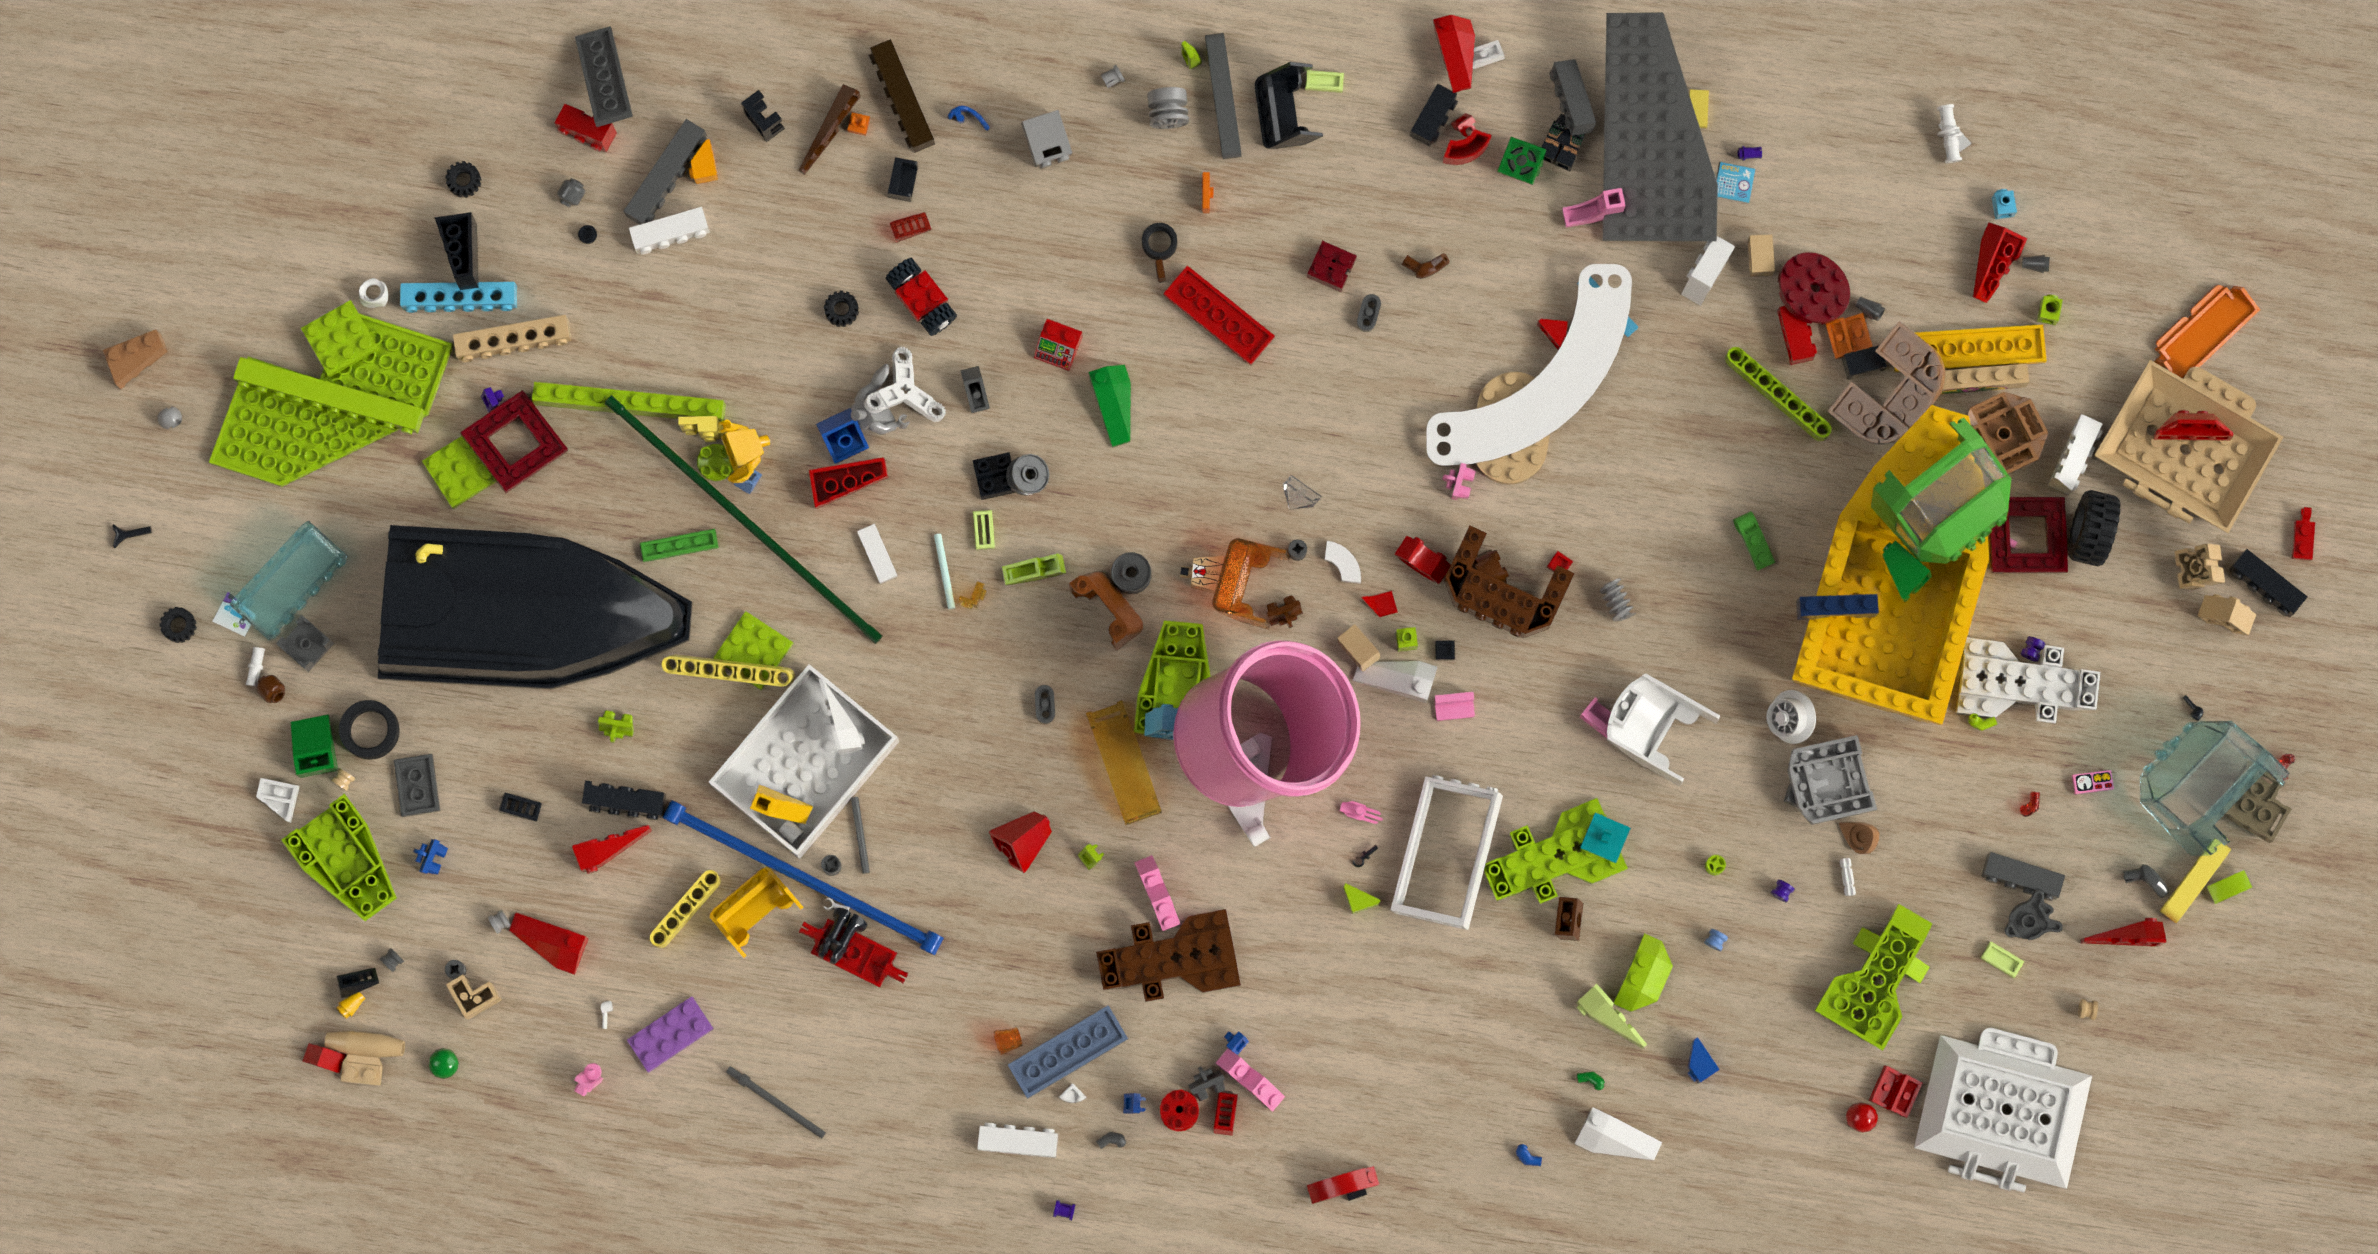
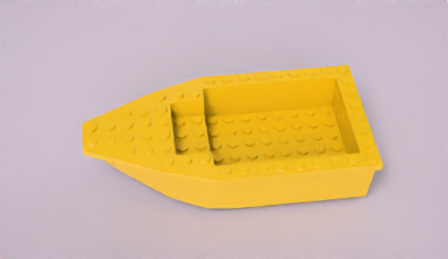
[1791,405,1989,725]

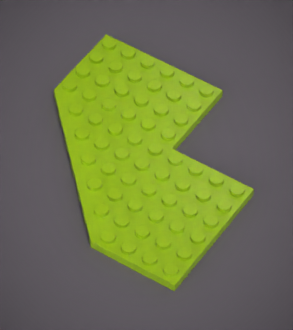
[209,314,454,487]

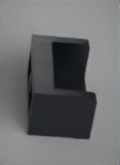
[888,157,919,202]
[1841,345,1887,379]

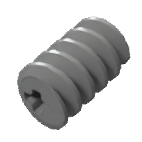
[1600,578,1636,621]

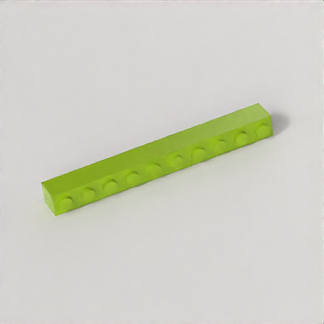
[233,357,425,435]
[532,382,726,422]

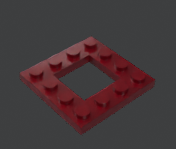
[460,390,568,494]
[1989,497,2068,574]

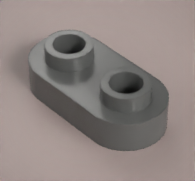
[1357,294,1381,332]
[1035,685,1055,724]

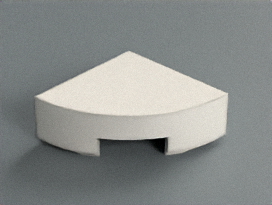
[1059,1083,1087,1103]

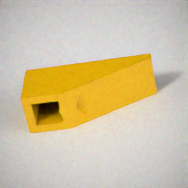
[750,784,813,824]

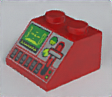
[1034,319,1083,371]

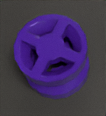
[1770,879,1795,903]

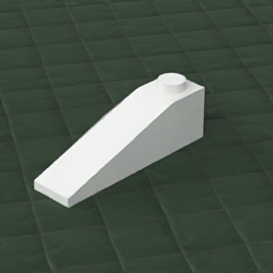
[1353,661,1437,703]
[1575,1107,1662,1160]

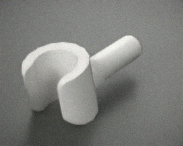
[823,898,850,911]
[601,1001,613,1029]

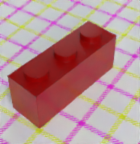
[1777,306,1817,365]

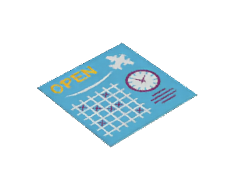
[1717,162,1755,203]

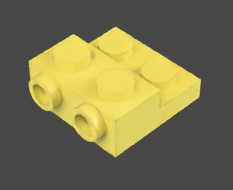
[678,416,724,442]

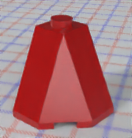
[989,811,1052,873]

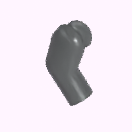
[1096,1132,1126,1149]

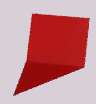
[1361,591,1398,617]

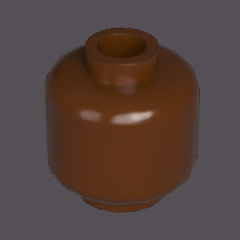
[256,675,285,703]

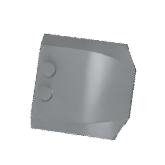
[1788,735,1877,825]

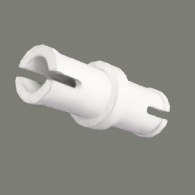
[246,647,265,687]

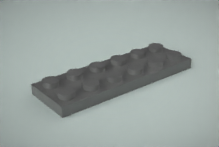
[575,26,633,127]

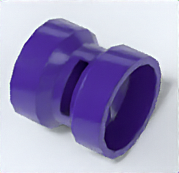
[2021,636,2046,662]

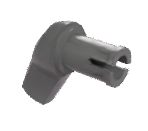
[2123,864,2169,898]

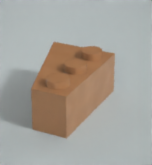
[103,329,168,389]

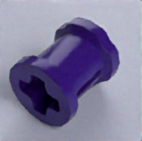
[1053,1200,1076,1221]

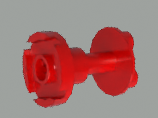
[1160,1089,1199,1132]

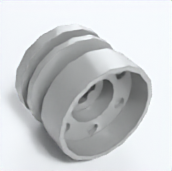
[1147,87,1189,129]

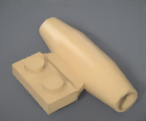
[325,1031,405,1085]

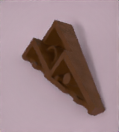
[799,84,861,175]

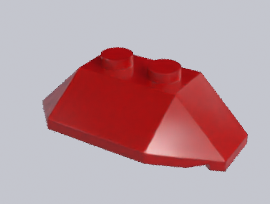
[2153,410,2233,441]

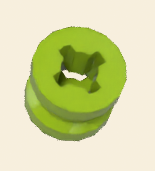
[1705,855,1726,876]

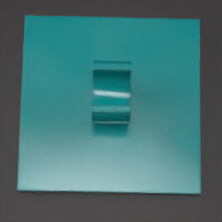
[1580,813,1631,863]

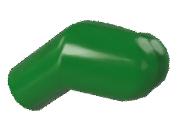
[1577,1071,1605,1091]

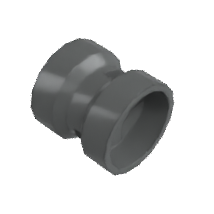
[821,855,842,876]

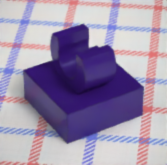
[481,387,504,412]

